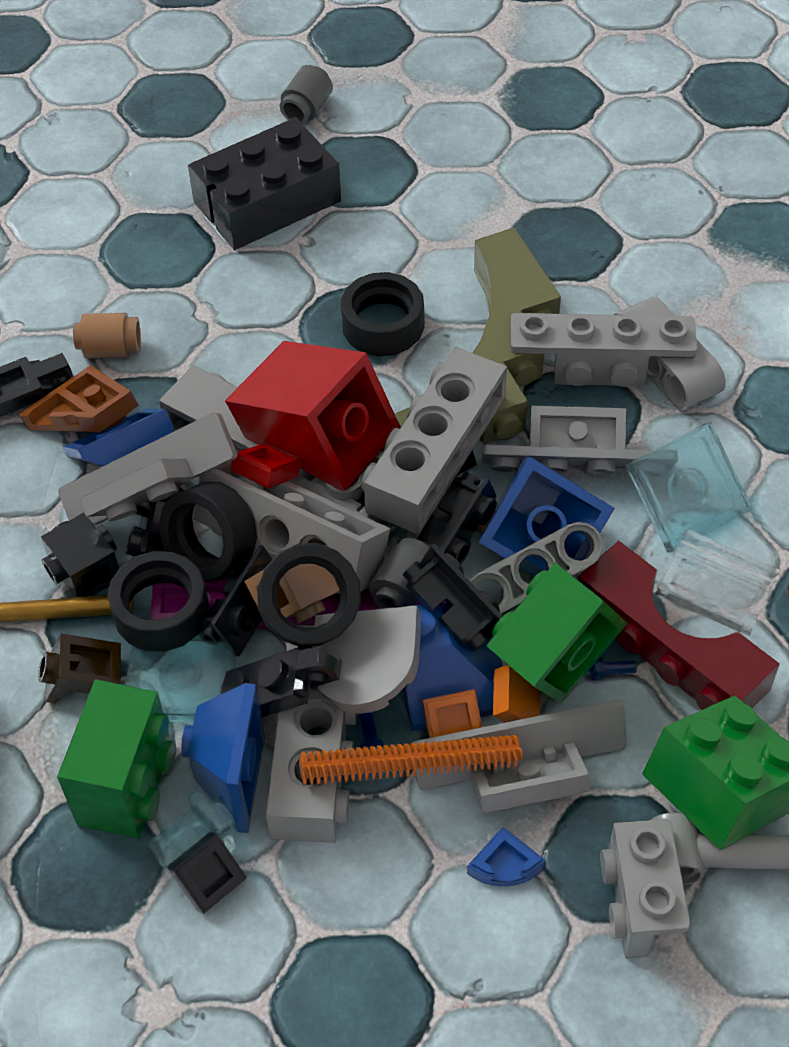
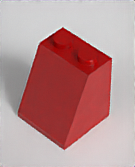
[225,341,401,491]

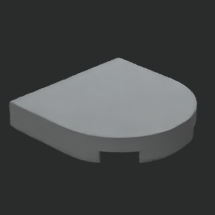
[312,606,422,713]

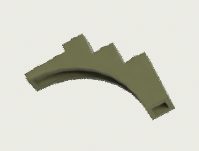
[395,227,561,445]

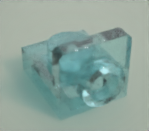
[147,789,236,885]

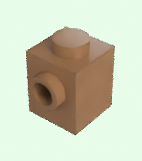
[245,564,340,624]

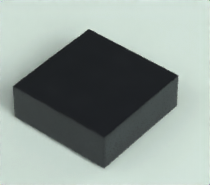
[167,831,247,914]

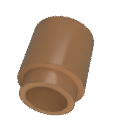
[73,313,141,359]

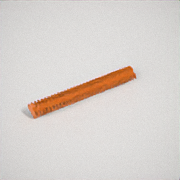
[299,735,523,785]

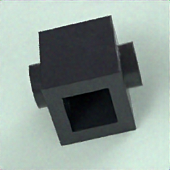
[41,512,119,597]

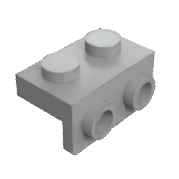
[600,819,690,958]

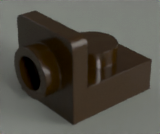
[38,633,121,703]

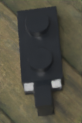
[0,353,73,417]
[221,646,342,717]

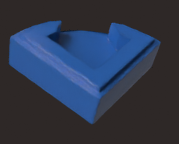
[467,827,546,886]

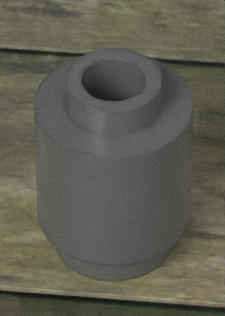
[279,65,333,124]
[369,538,430,609]

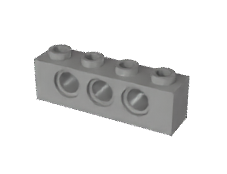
[361,347,507,535]
[193,461,390,594]
[266,625,358,843]

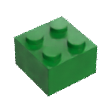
[487,563,628,704]
[57,679,176,839]
[642,695,789,850]

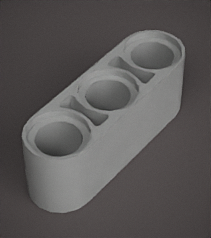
[614,297,726,410]
[469,522,603,614]

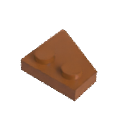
[19,365,139,432]

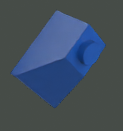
[62,408,175,467]
[478,457,615,577]
[402,602,503,731]
[181,683,265,833]

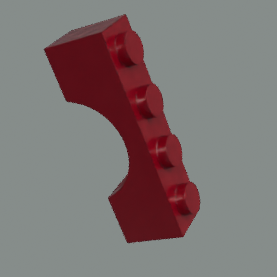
[578,540,780,710]

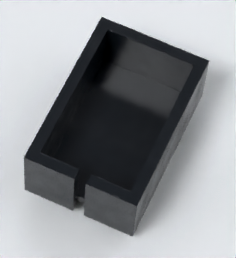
[188,117,341,251]

